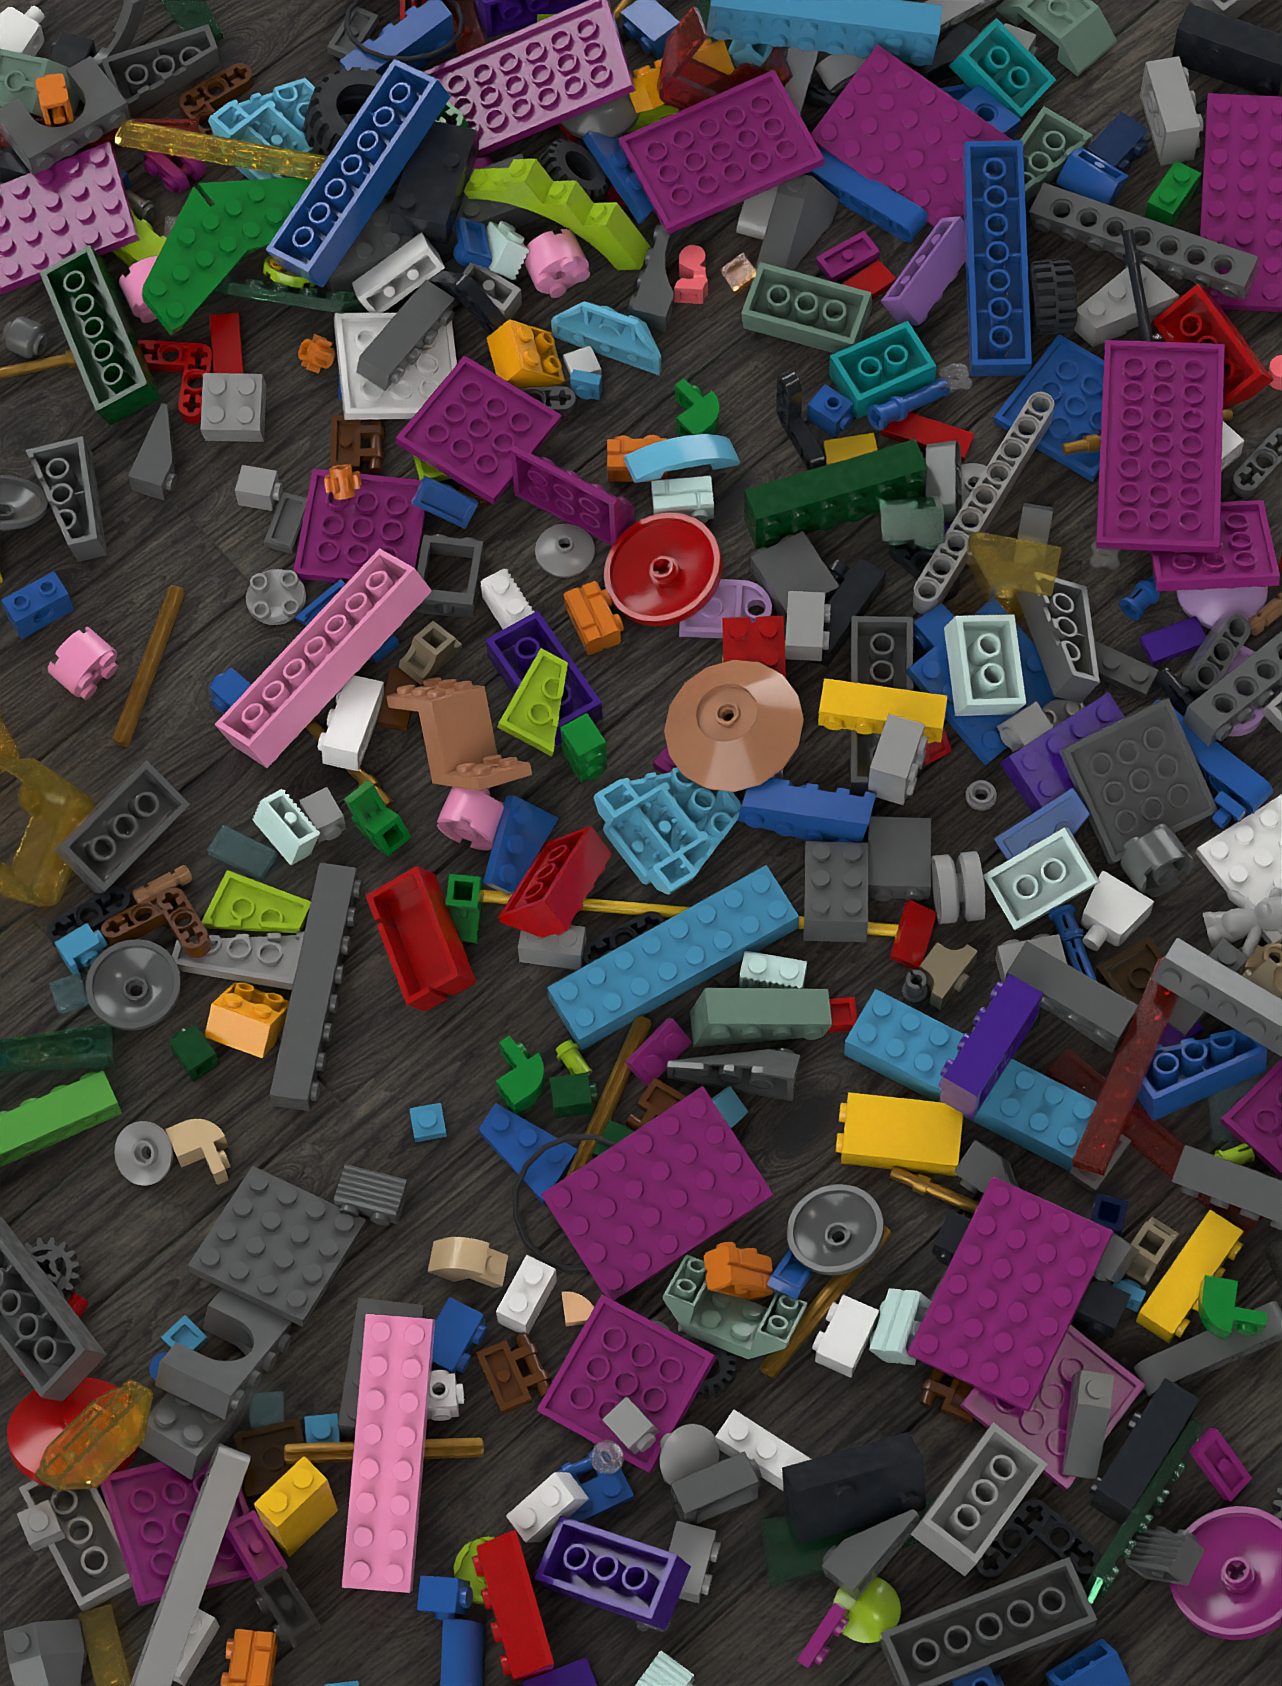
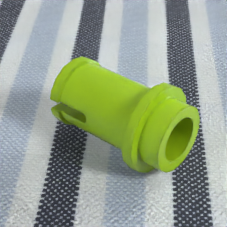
[556,1040,592,1076]
[1215,1143,1255,1165]

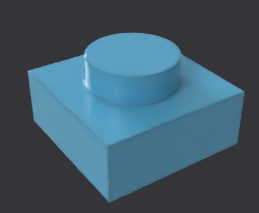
[570,369,603,400]
[409,1103,447,1142]
[1112,1279,1146,1313]
[161,1315,209,1352]
[304,1413,340,1443]

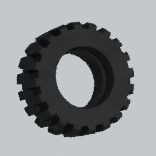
[304,67,384,164]

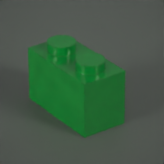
[1145,161,1201,227]
[560,713,607,782]

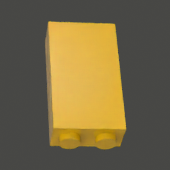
[835,1092,963,1176]
[254,1456,338,1557]

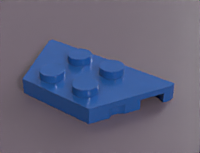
[582,131,654,224]

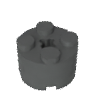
[1120,824,1194,898]

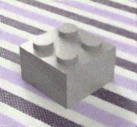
[200,373,266,442]
[868,714,928,805]

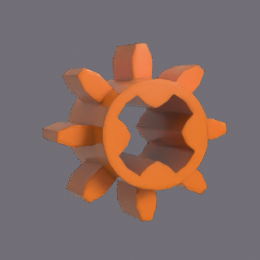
[298,334,335,373]
[324,464,362,500]

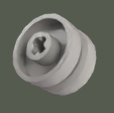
[931,851,986,925]

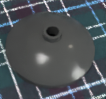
[561,94,640,139]
[0,475,48,531]
[86,939,181,1031]
[787,1184,884,1275]

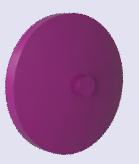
[1169,1506,1282,1640]

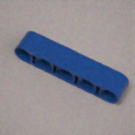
[805,147,929,243]
[1153,700,1273,815]

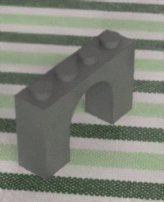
[0,56,131,175]
[155,1288,293,1420]

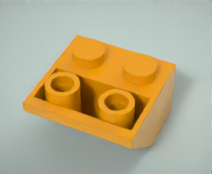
[486,319,565,388]
[204,982,290,1058]

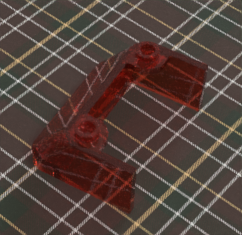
[656,6,793,110]

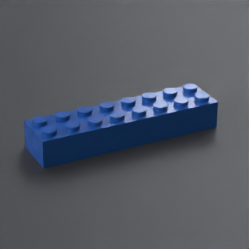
[266,59,451,288]
[962,140,1032,377]

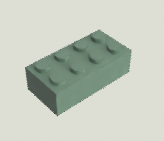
[741,262,873,353]

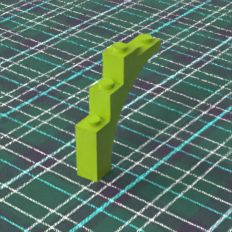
[463,159,651,270]

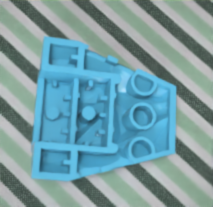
[208,78,346,180]
[594,767,742,895]

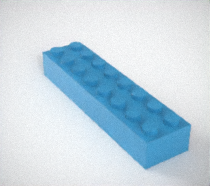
[706,0,942,66]
[547,865,799,1051]
[844,989,1104,1171]

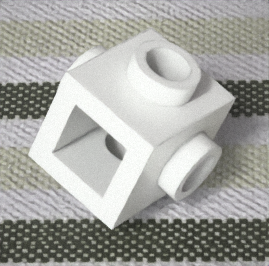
[427,1370,464,1421]

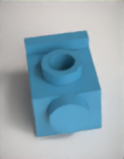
[55,923,108,978]

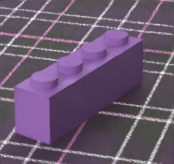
[881,216,965,326]

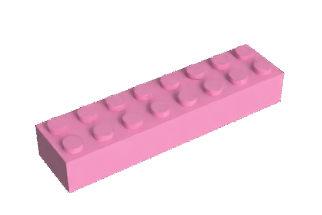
[215,548,432,768]
[342,1314,435,1593]

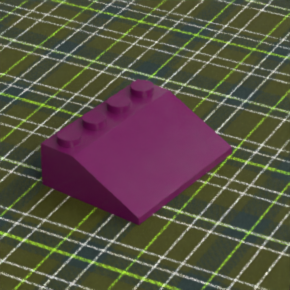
[511,446,635,546]

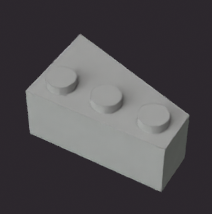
[1074,263,1179,347]

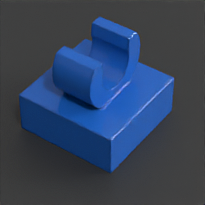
[1212,790,1248,829]

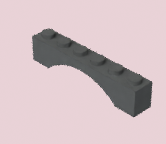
[628,224,692,333]
[953,1140,1140,1284]

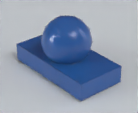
[453,217,492,268]
[411,475,479,529]
[767,1249,814,1300]

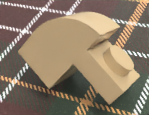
[165,1119,231,1185]
[428,1237,508,1288]

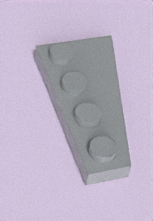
[172,931,305,990]

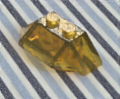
[35,1379,153,1490]

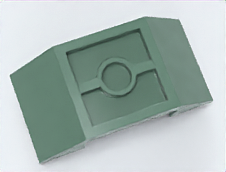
[996,0,1117,77]
[0,49,80,124]
[663,1255,808,1359]

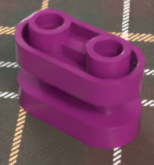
[143,134,207,194]

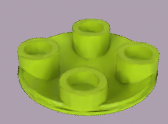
[833,1577,901,1643]

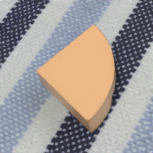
[562,1291,594,1326]

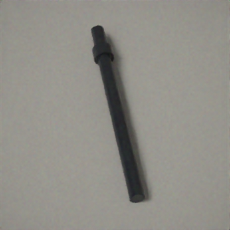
[1122,229,1154,342]

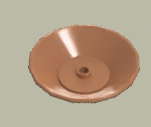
[664,660,804,792]

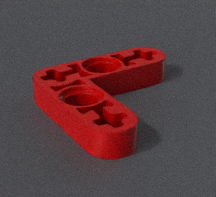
[138,340,213,424]

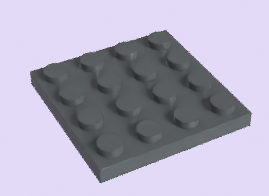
[1059,698,1218,864]
[188,1166,366,1327]

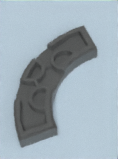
[93,0,147,72]

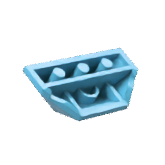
[551,301,662,375]

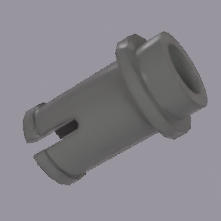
[126,190,157,222]
[902,970,927,1003]

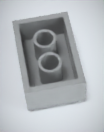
[1140,56,1203,166]

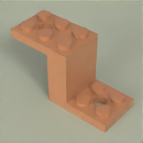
[386,677,532,791]

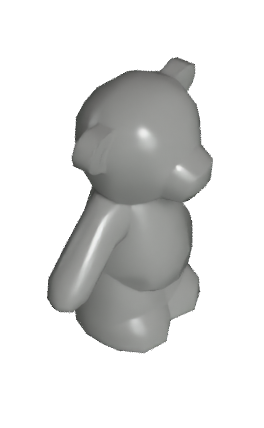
[1203,888,1282,958]

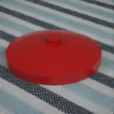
[604,513,723,626]
[7,1378,142,1489]

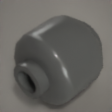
[3,316,49,359]

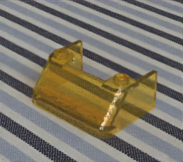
[967,532,1062,615]
[0,757,95,907]

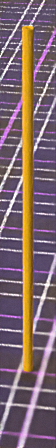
[483,890,899,937]

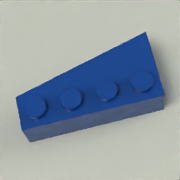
[340,0,455,75]
[737,778,876,843]
[1122,1029,1267,1121]

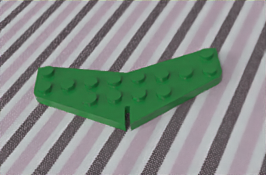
[141,176,315,335]

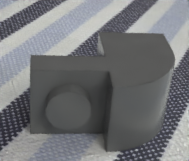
[1013,503,1053,572]

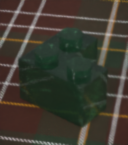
[878,496,945,549]

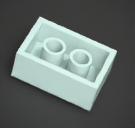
[944,615,1026,716]
[983,827,1100,930]

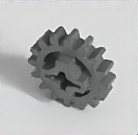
[25,1237,82,1300]

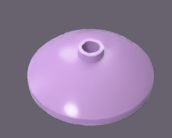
[1176,586,1268,630]

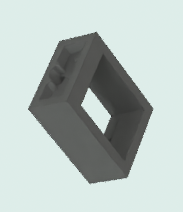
[414,534,485,619]
[671,1451,762,1526]

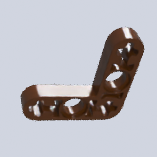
[179,63,253,158]
[101,888,212,958]

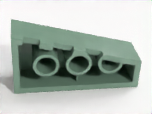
[1020,106,1093,203]
[690,988,832,1047]

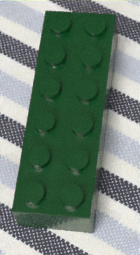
[40,245,161,425]
[744,439,928,549]

